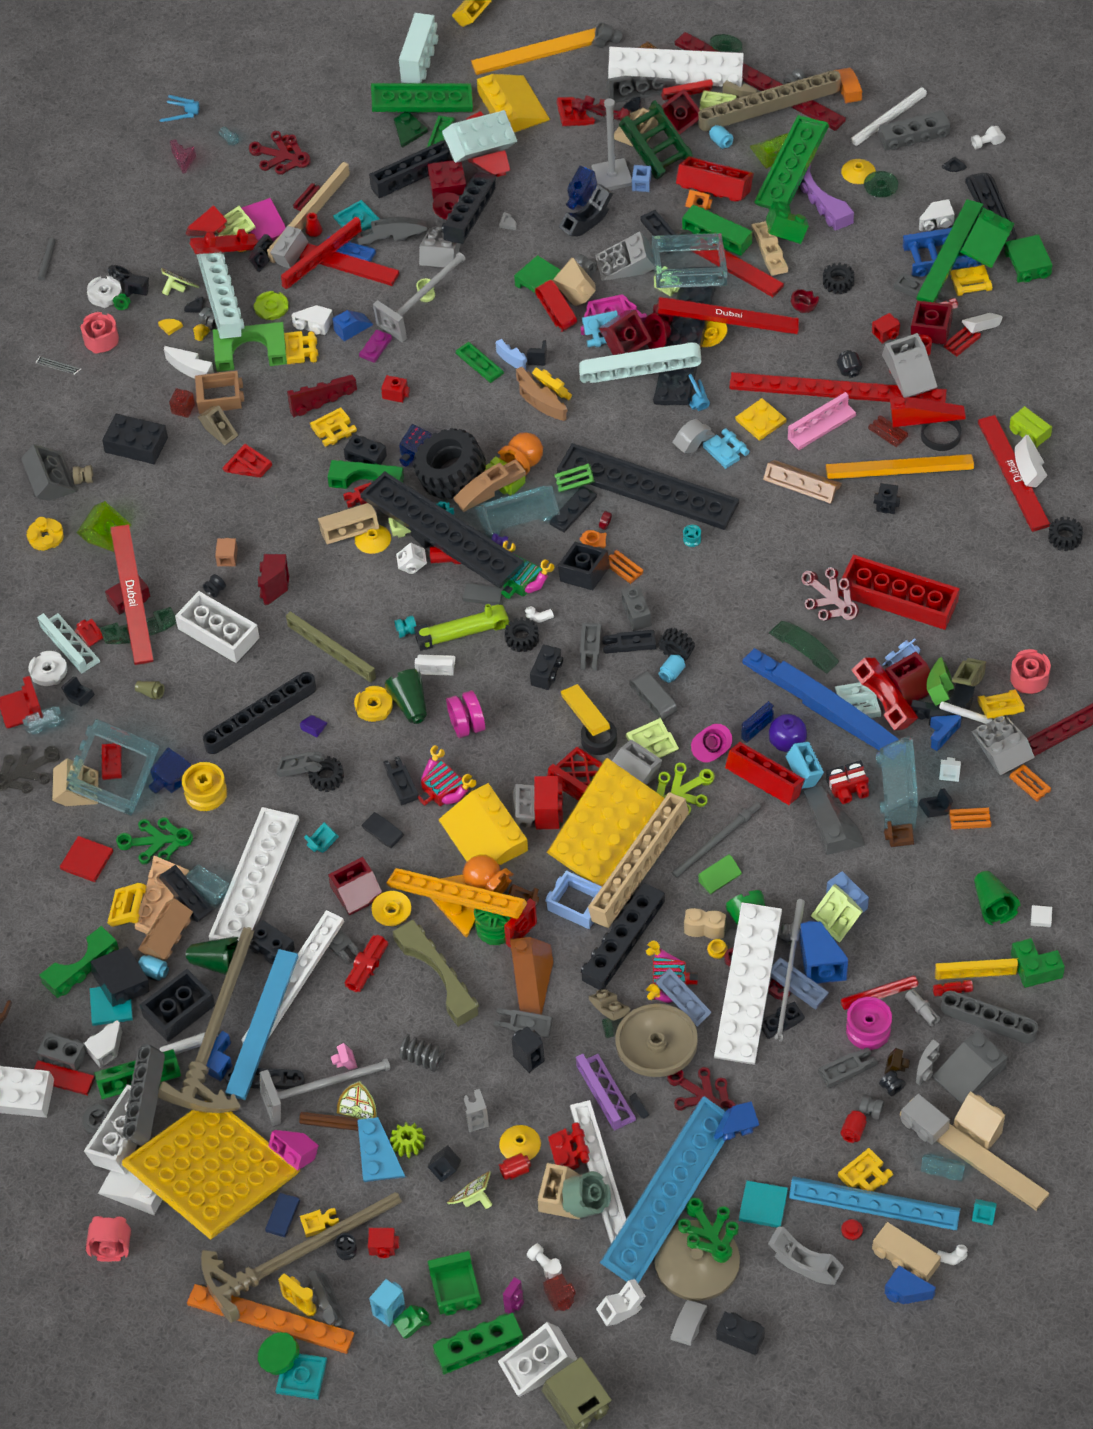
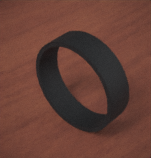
[921,420,962,451]

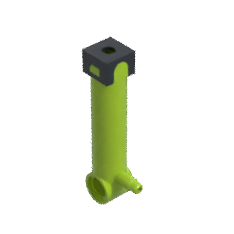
[414,604,510,651]

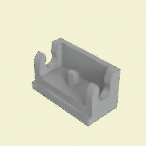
[512,784,535,827]
[464,1089,489,1133]

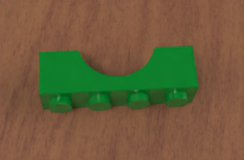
[327,460,404,489]
[39,926,119,998]

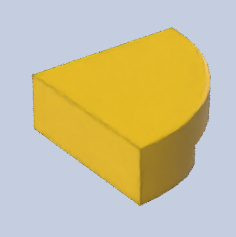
[158,319,183,335]
[193,324,210,341]

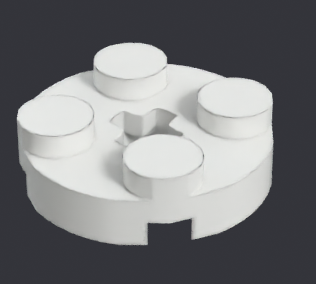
[87,276,122,308]
[29,651,67,686]

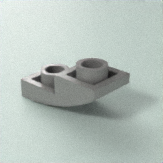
[916,1039,940,1085]
[671,1300,707,1346]

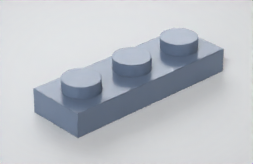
[771,958,829,1010]
[655,968,712,1026]

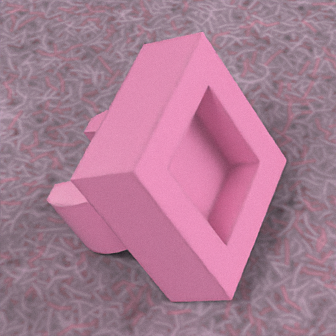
[331,1043,358,1070]

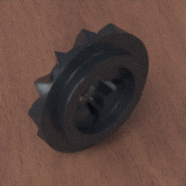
[107,265,132,283]

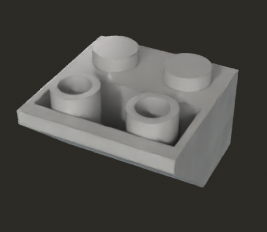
[612,739,662,785]

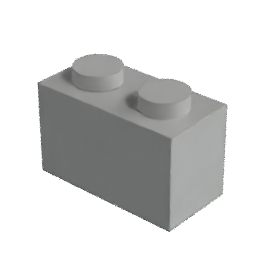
[270,226,308,268]
[901,1094,950,1145]

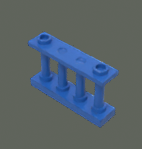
[903,228,981,277]

